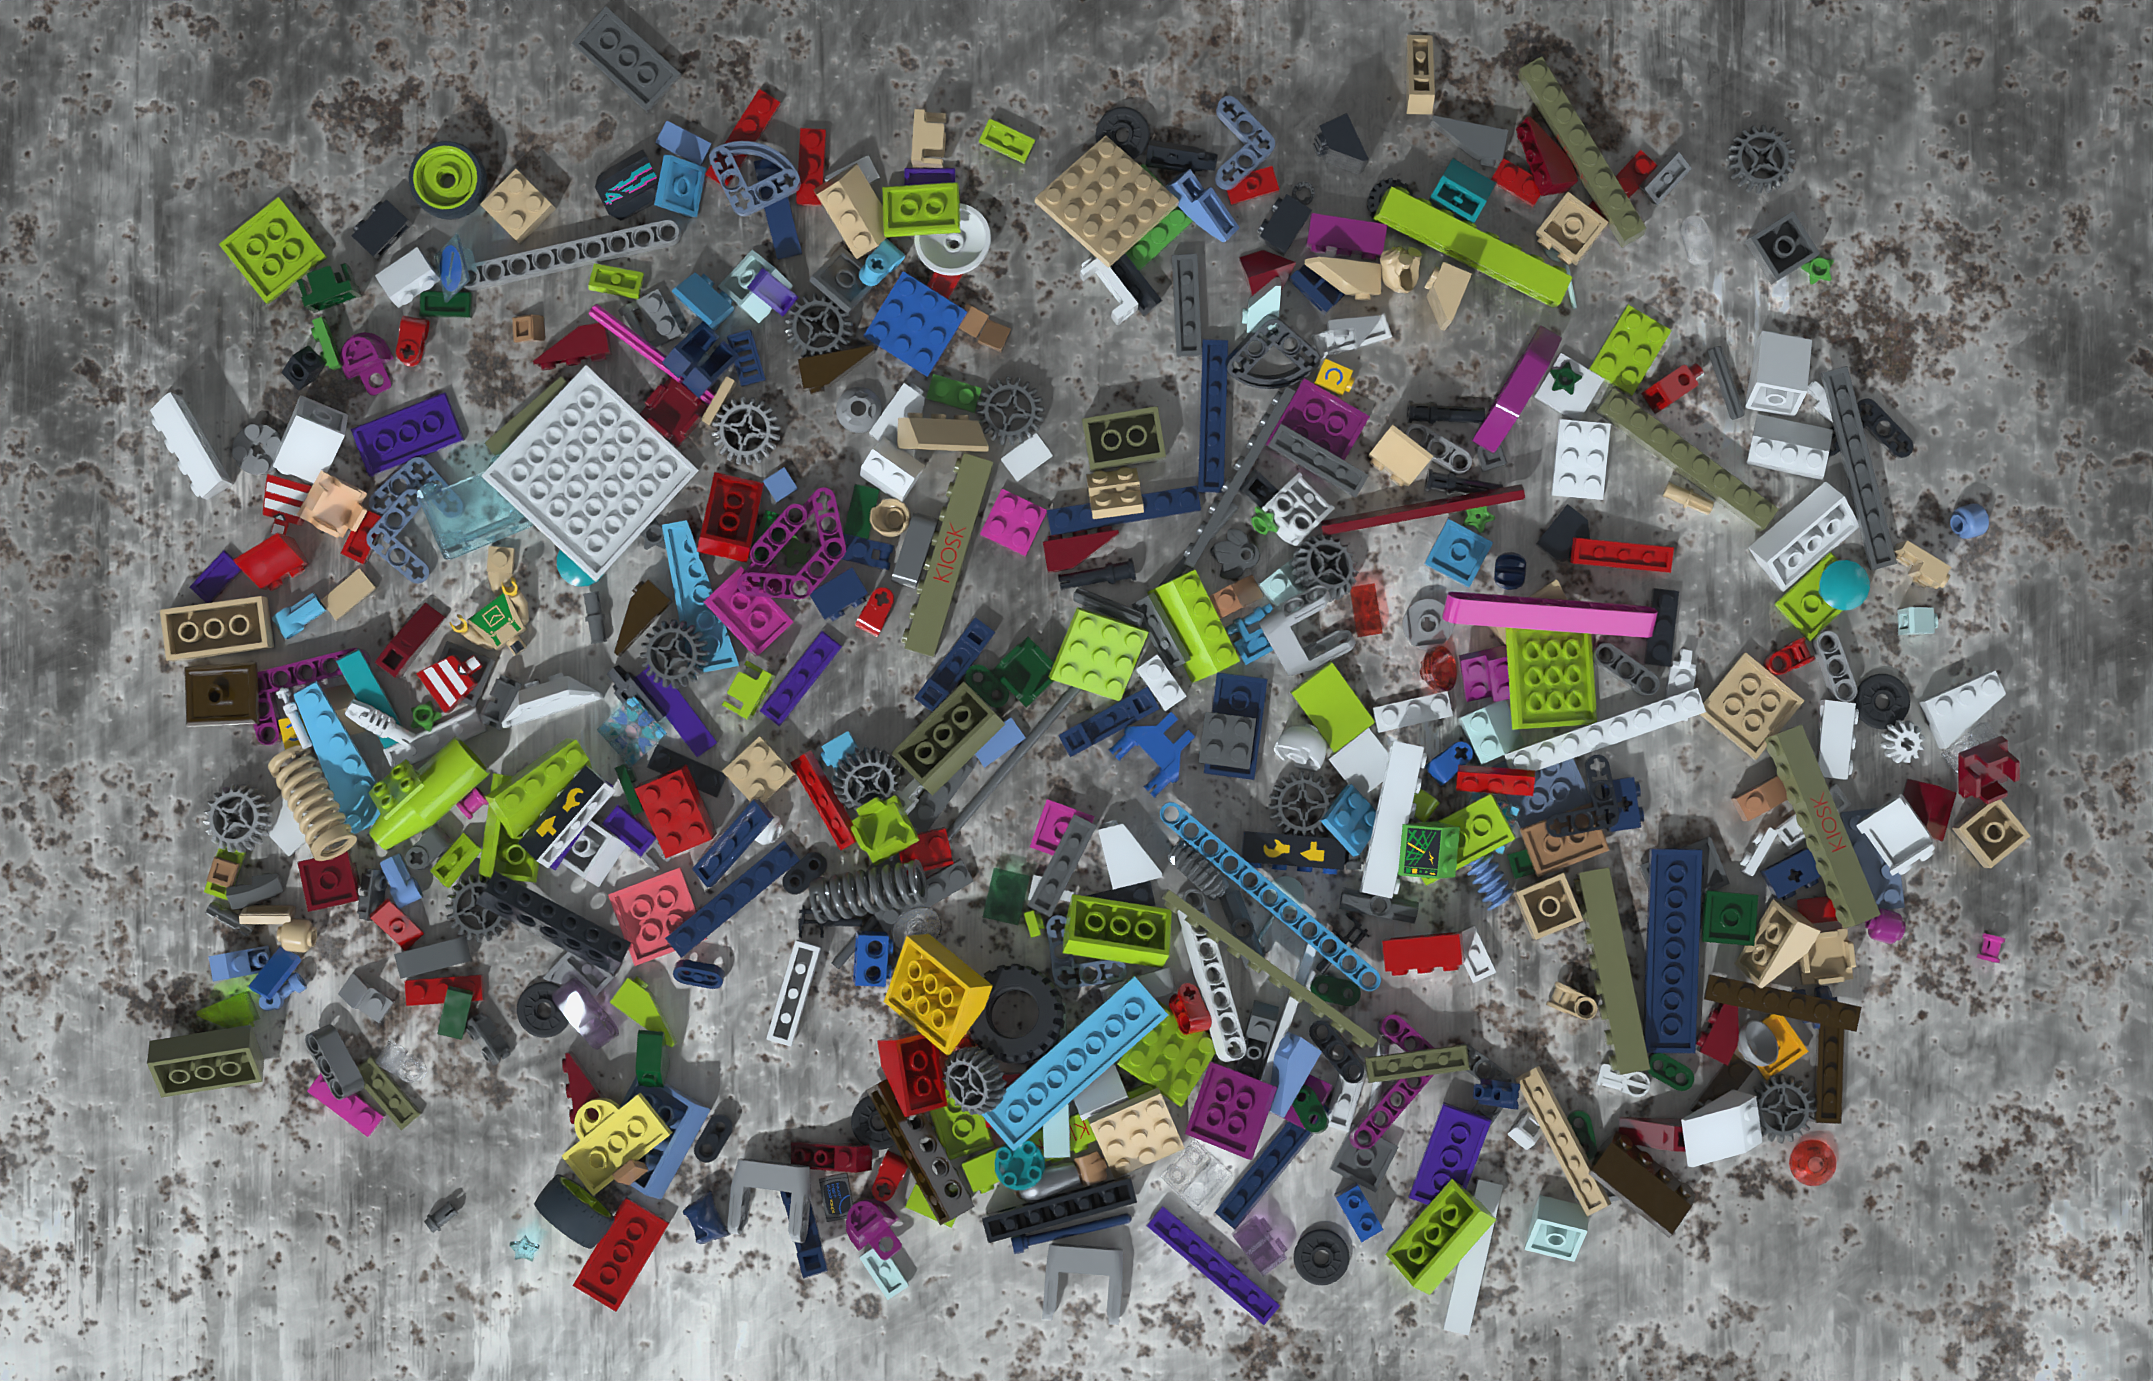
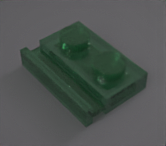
[982,867,1030,926]

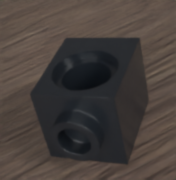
[281,345,326,391]

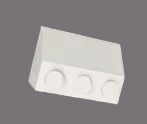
[1746,414,1833,480]

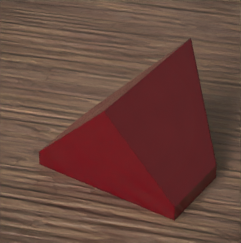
[1239,250,1296,297]

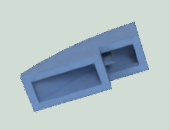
[1165,169,1240,242]

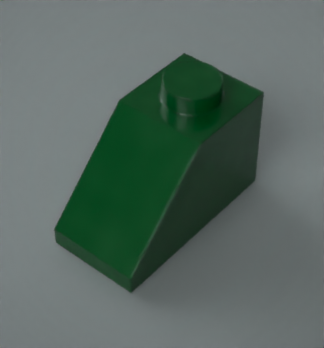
[635,1030,670,1088]

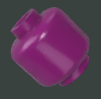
[1865,908,1906,944]

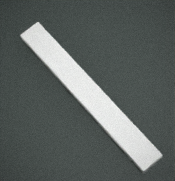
[1259,922,1325,1084]

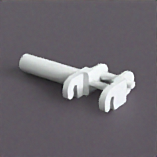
[276,687,312,749]

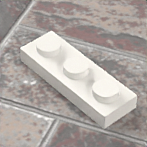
[1372,691,1453,733]

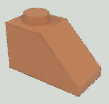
[1209,575,1264,620]

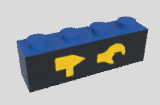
[1241,831,1346,875]

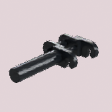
[798,905,863,938]
[1315,912,1370,974]

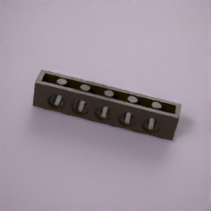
[866,1079,975,1226]

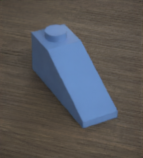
[1269,1031,1322,1118]

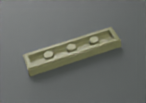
[1365,1044,1470,1083]

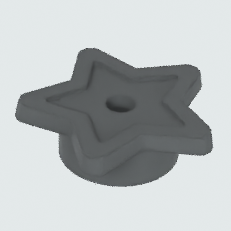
[640,518,666,550]

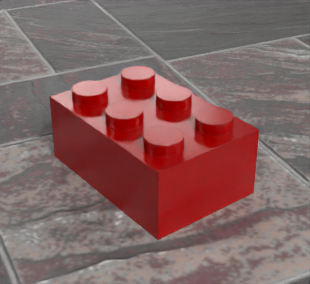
[635,764,717,858]
[1382,931,1465,976]

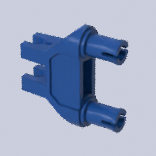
[1108,712,1195,798]

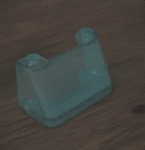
[417,453,534,560]

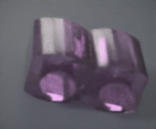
[1231,1215,1288,1276]

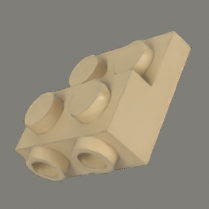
[1536,192,1609,266]
[1086,467,1144,519]
[1893,540,1951,589]

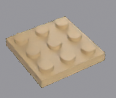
[1699,652,1804,760]
[1088,1088,1185,1179]

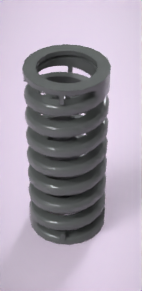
[809,859,928,924]

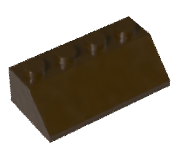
[1588,1130,1696,1238]

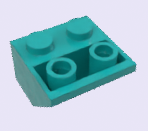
[1428,158,1497,223]

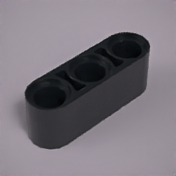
[1309,1021,1367,1083]

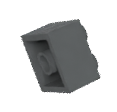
[1745,211,1820,285]

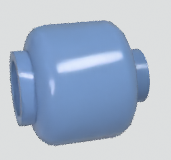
[1950,504,1989,539]

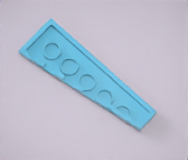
[662,520,740,674]
[293,680,381,834]

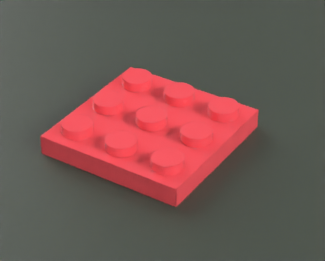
[608,867,707,966]

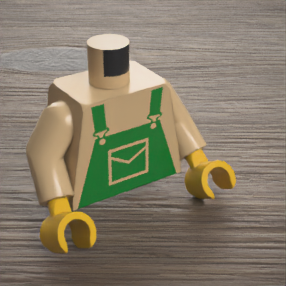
[449,577,529,656]

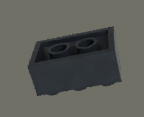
[1312,113,1369,174]

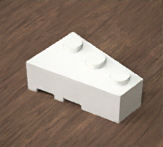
[1919,671,2006,749]

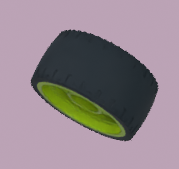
[408,141,488,220]
[534,1174,615,1249]

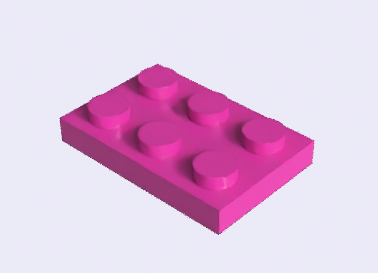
[703,567,793,657]

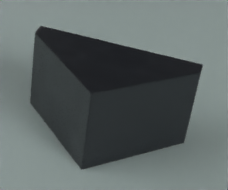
[1238,469,1279,509]

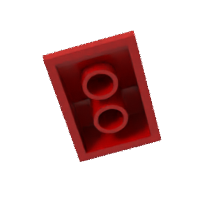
[697,472,764,563]
[233,533,309,591]
[877,1031,948,1117]

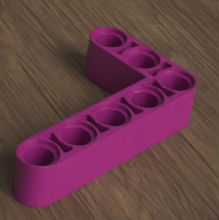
[253,648,371,746]
[1349,1014,1434,1150]

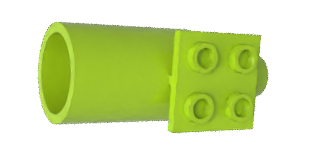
[368,736,490,850]

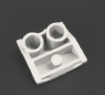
[1262,472,1335,546]

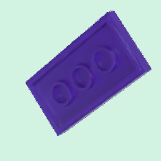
[351,392,465,477]
[1408,1102,1492,1205]

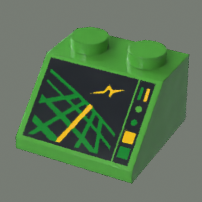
[1398,821,1460,879]

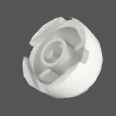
[1274,724,1327,772]

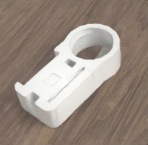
[1595,1063,1650,1097]

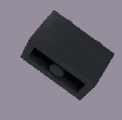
[1257,194,1312,256]
[351,199,413,260]

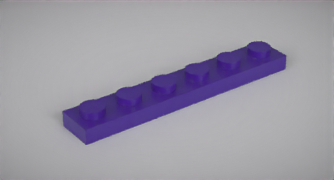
[1146,1205,1280,1325]

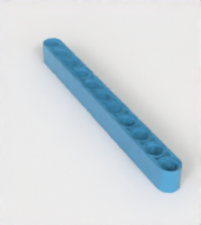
[1160,802,1381,991]

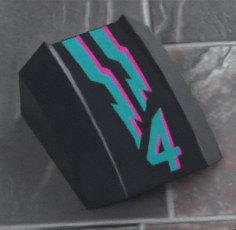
[595,149,659,221]

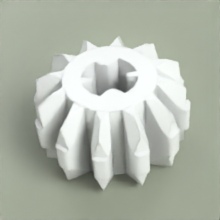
[1880,720,1926,763]

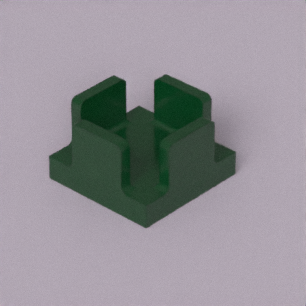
[297,263,362,313]
[992,636,1054,708]
[1700,891,1759,946]

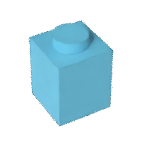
[820,731,860,768]

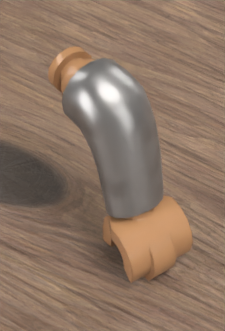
[1014,1151,1108,1203]

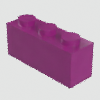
[1306,213,1387,261]

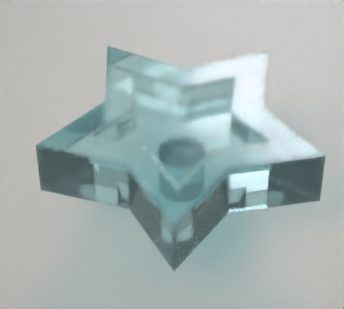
[509,1235,540,1262]

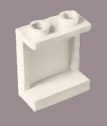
[1080,256,1138,326]
[1856,793,1937,876]

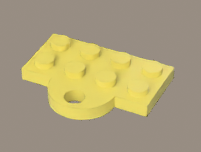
[562,1092,672,1196]

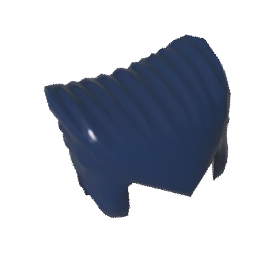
[683,1190,731,1244]

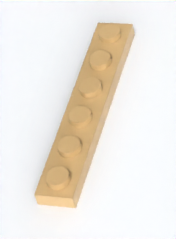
[1515,1066,1612,1216]

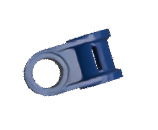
[1425,741,1473,786]

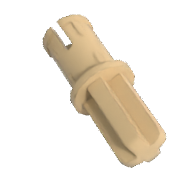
[1662,482,1714,515]

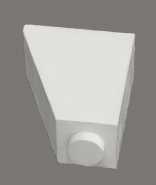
[869,383,926,458]
[1098,820,1163,889]

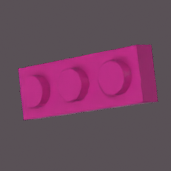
[307,1073,385,1137]

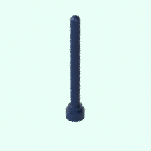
[1011,1213,1132,1255]

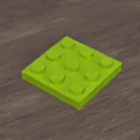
[219,197,328,304]
[1049,607,1149,701]
[1117,1000,1216,1107]

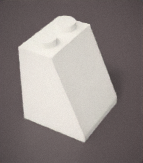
[1745,331,1812,417]
[273,395,348,485]

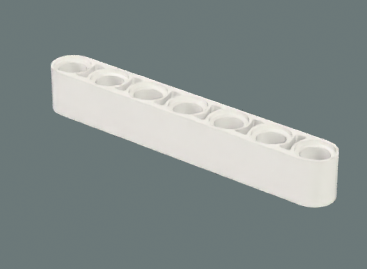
[1177,888,1246,1062]

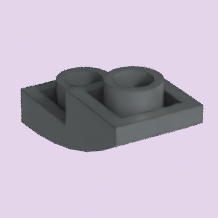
[226,873,284,910]

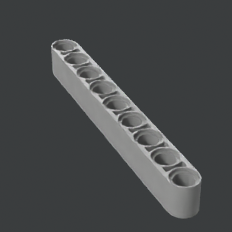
[460,220,682,291]

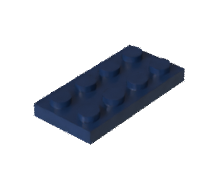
[1204,672,1268,780]

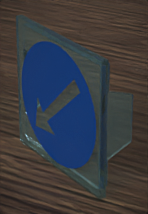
[435,234,476,302]

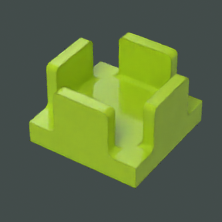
[722,660,776,720]
[850,795,919,866]

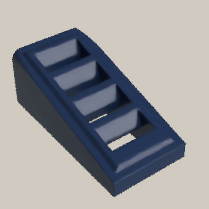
[727,329,766,387]

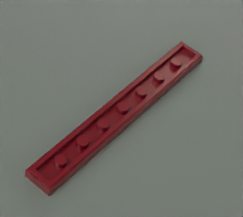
[1321,484,1525,535]

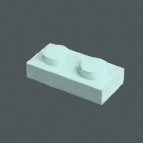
[859,1242,909,1300]

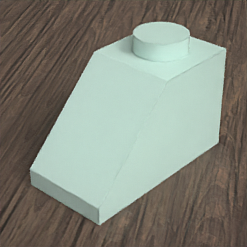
[1242,277,1281,333]
[1897,607,1938,635]

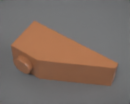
[1731,775,1788,821]

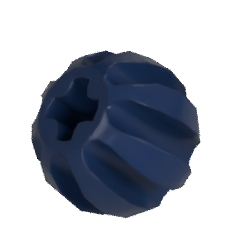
[1494,552,1527,590]

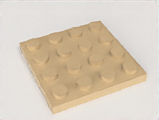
[1035,135,1179,268]

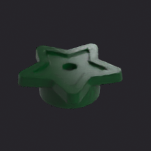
[1550,362,1582,395]

